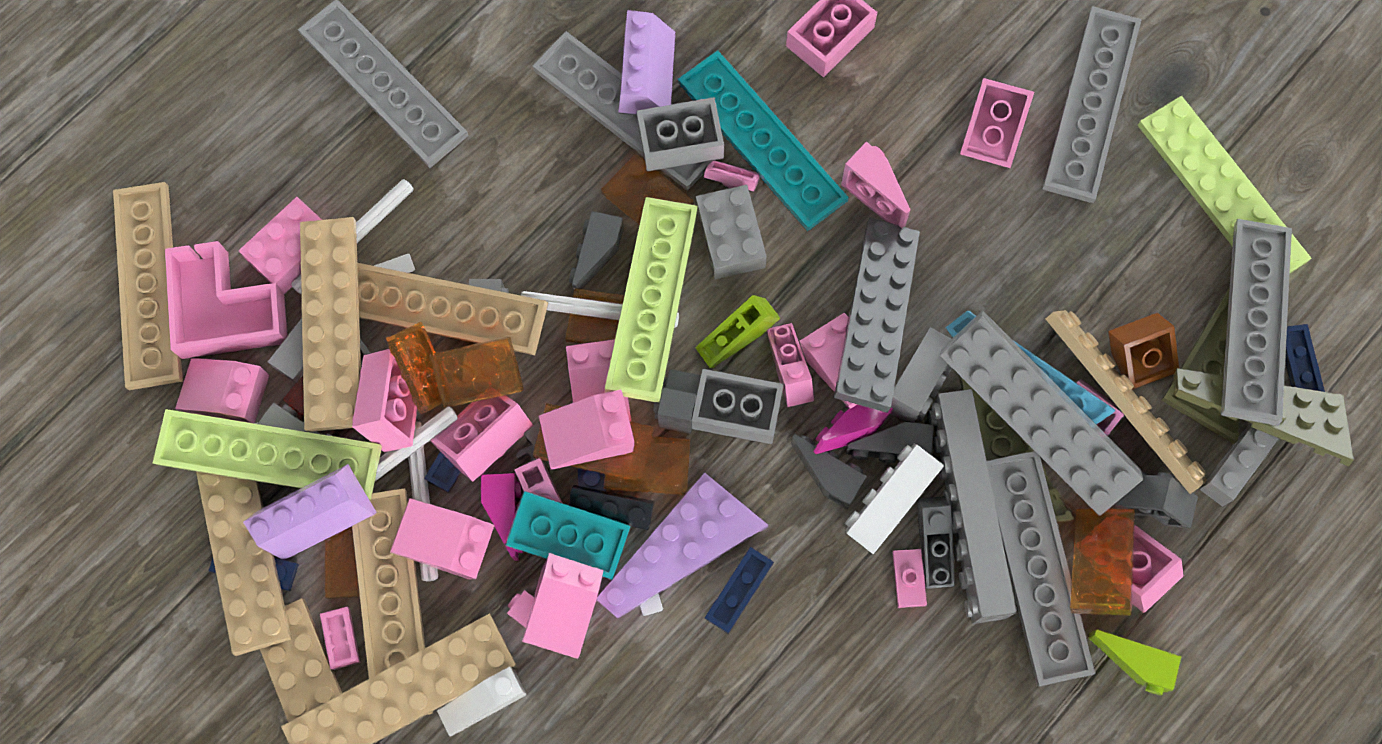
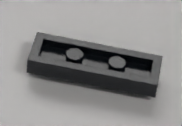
[569,485,655,530]

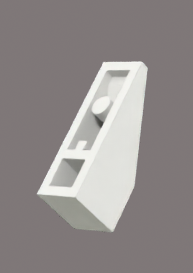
[437,667,527,737]

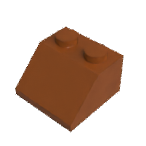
[1108,313,1179,390]

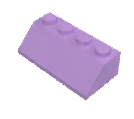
[618,10,675,114]
[243,464,377,560]

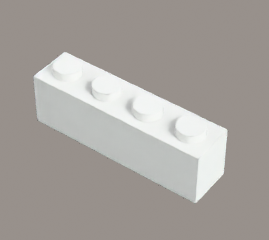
[845,443,944,554]

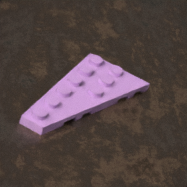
[596,473,768,619]

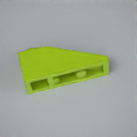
[695,295,781,368]
[1088,629,1181,695]

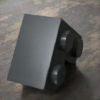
[654,369,701,434]
[1114,472,1198,528]

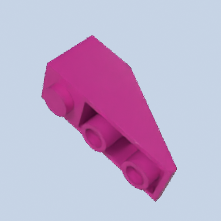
[813,404,893,454]
[481,473,523,561]

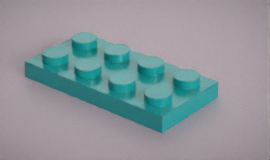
[505,491,631,580]

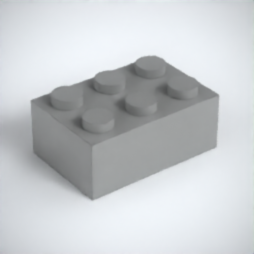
[637,97,724,171]
[696,185,767,280]
[890,327,952,423]
[692,369,784,444]

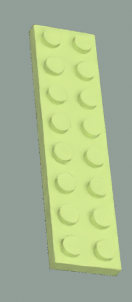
[1137,96,1312,273]
[605,197,698,403]
[153,409,382,500]

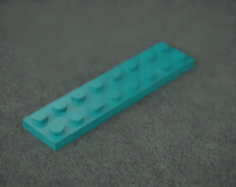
[678,50,849,232]

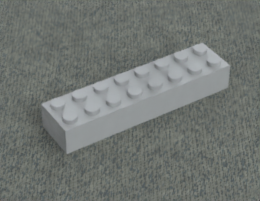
[940,310,1143,516]
[928,389,1016,624]

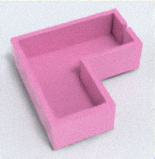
[165,241,288,359]

